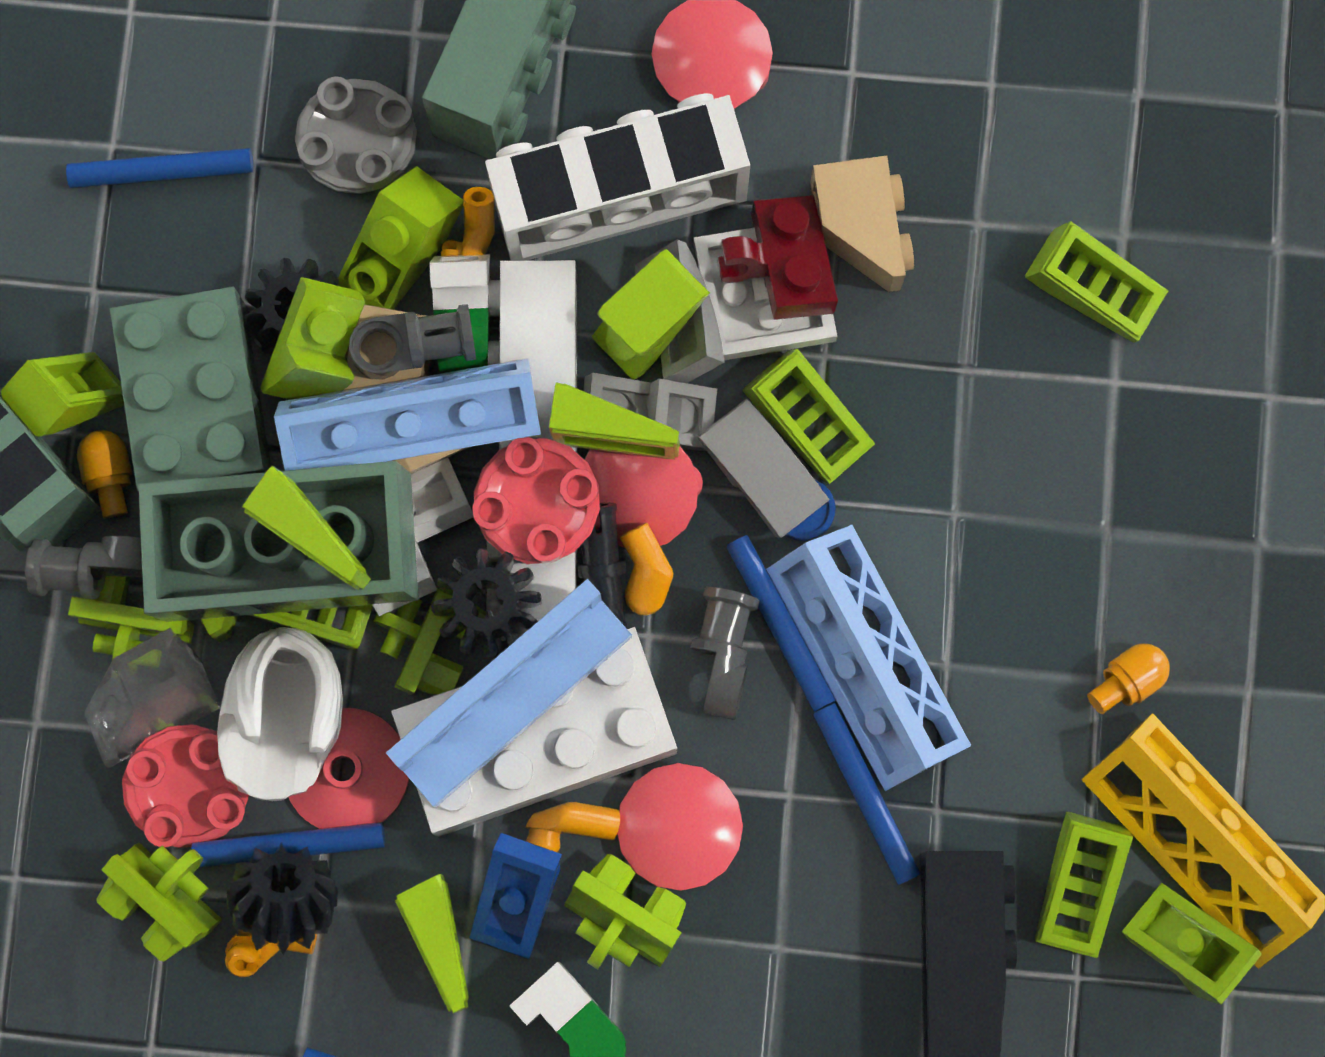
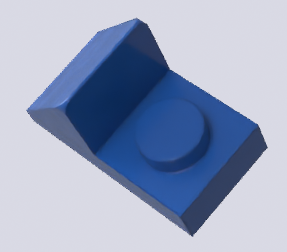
[469,833,562,959]

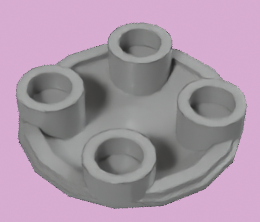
[295,76,417,194]

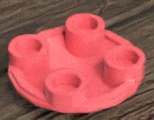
[651,0,773,108]
[472,437,600,564]
[585,447,703,548]
[122,724,249,848]
[617,763,743,891]

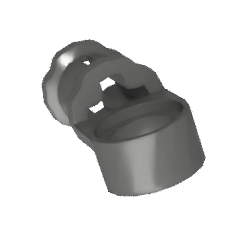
[349,304,476,379]
[25,536,143,599]
[690,586,760,720]

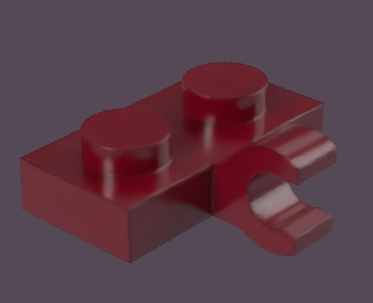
[717,195,838,320]

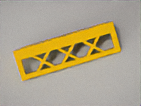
[1081,713,1325,969]

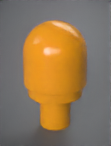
[77,430,132,518]
[1087,643,1170,714]

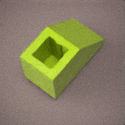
[338,166,463,310]

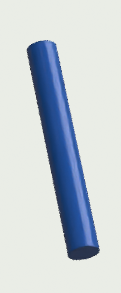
[66,148,254,188]
[726,535,836,712]
[813,703,921,885]
[191,822,385,868]

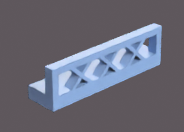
[274,359,541,471]
[766,525,971,791]
[386,579,632,808]

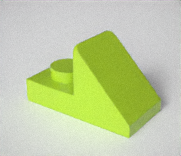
[591,249,710,380]
[260,277,365,400]
[1122,883,1262,1005]

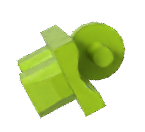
[68,576,195,676]
[373,589,487,695]
[96,843,222,962]
[564,854,686,970]

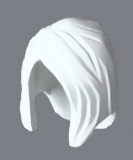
[217,627,343,801]

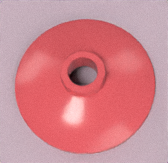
[288,708,409,829]

